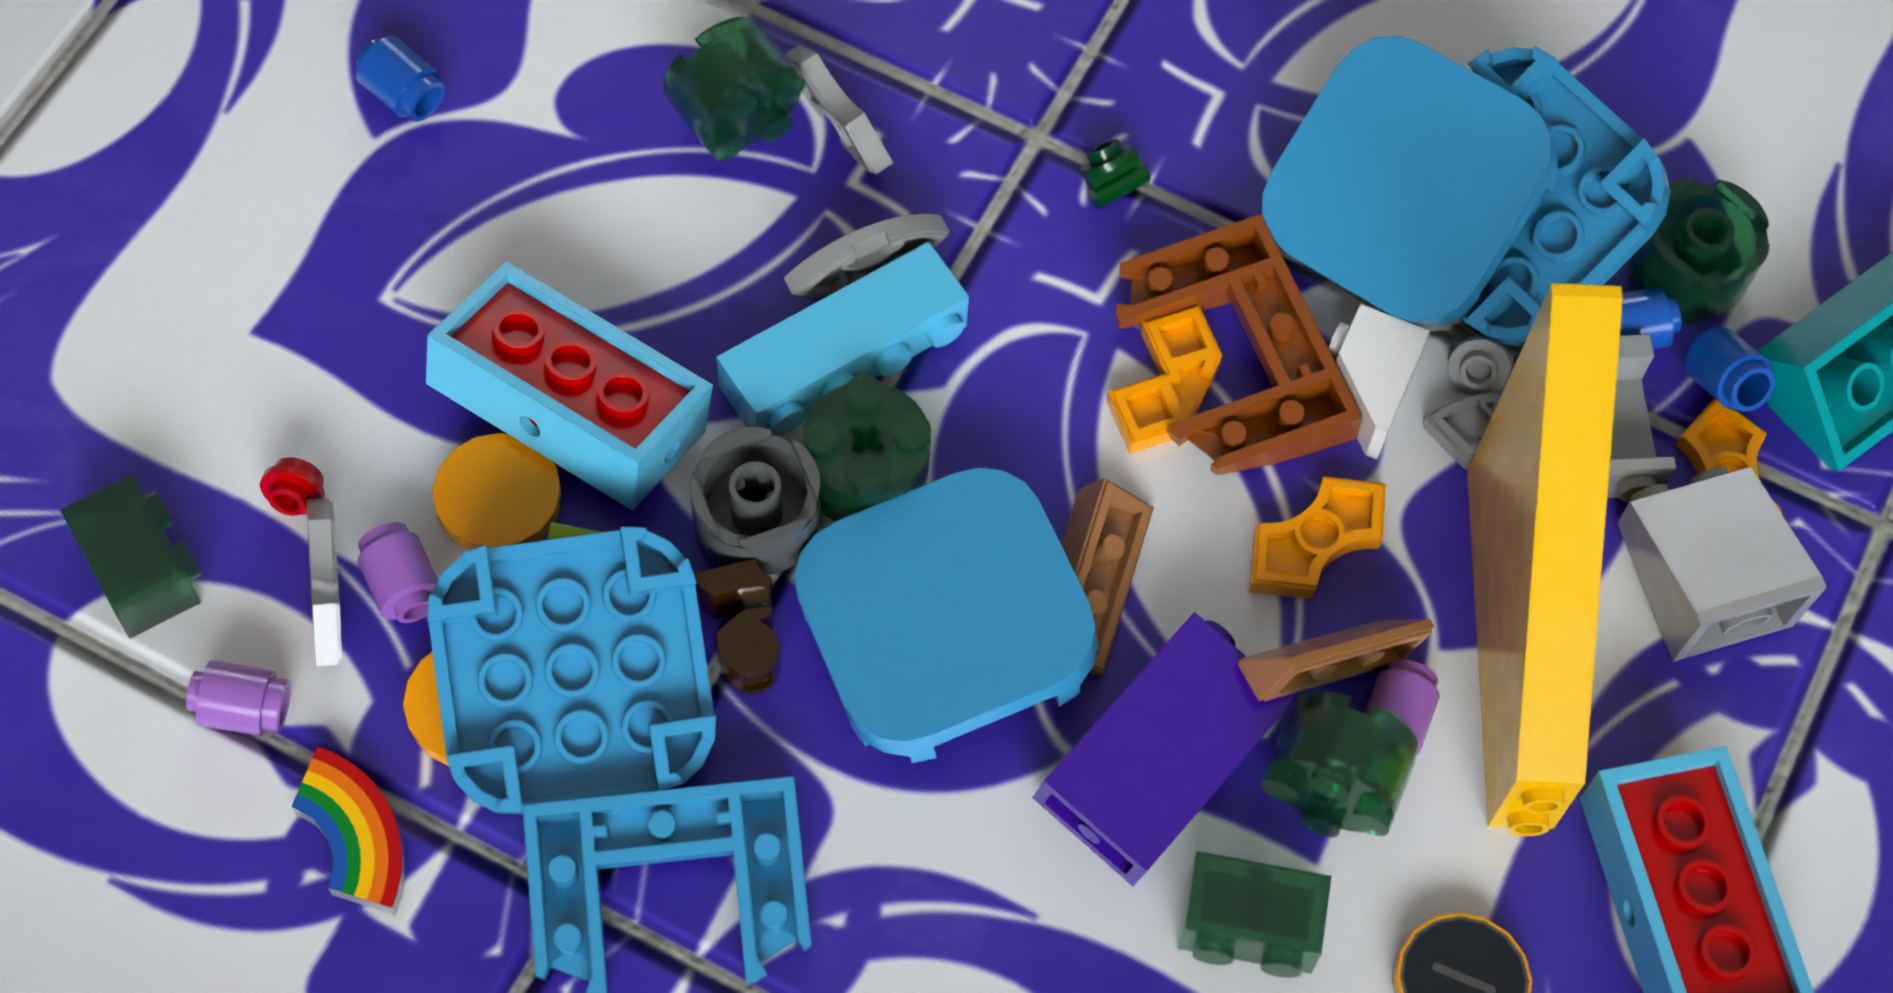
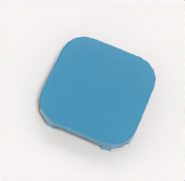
[1262,36,1561,328]
[1461,46,1671,346]
[794,467,1099,763]
[427,526,716,815]

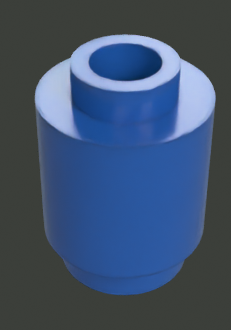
[356,36,446,122]
[1620,286,1681,349]
[1685,327,1775,412]

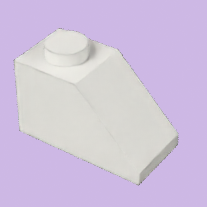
[1328,303,1430,460]

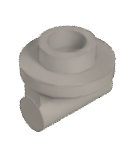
[1447,336,1514,396]

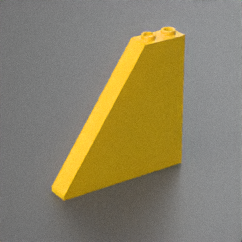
[1467,283,1623,836]

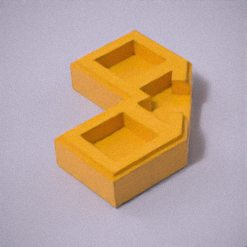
[1106,305,1223,454]

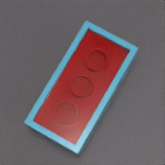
[426,261,713,511]
[1580,746,1814,993]

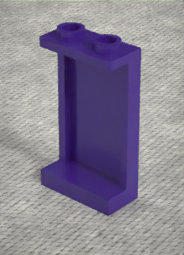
[1032,612,1295,886]

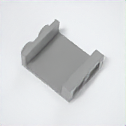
[1607,334,1676,503]

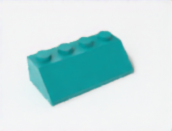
[1757,252,1893,471]

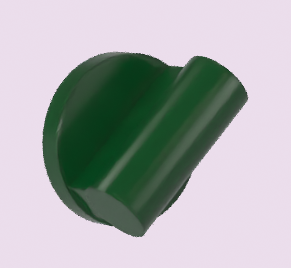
[1080,139,1150,209]

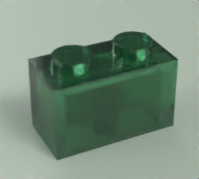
[60,474,202,639]
[1177,851,1332,978]

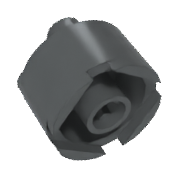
[690,427,821,575]

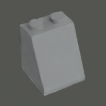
[1617,466,1827,662]

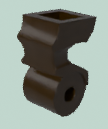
[693,558,780,695]

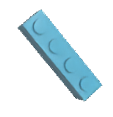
[716,242,969,435]

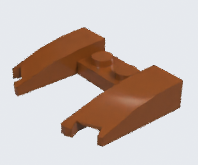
[1115,214,1362,475]

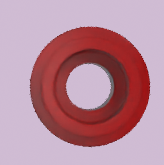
[260,457,325,516]

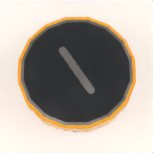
[1392,913,1533,993]

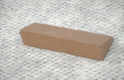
[1061,478,1154,676]
[1238,619,1435,702]

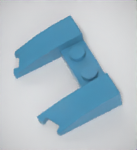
[522,776,812,993]

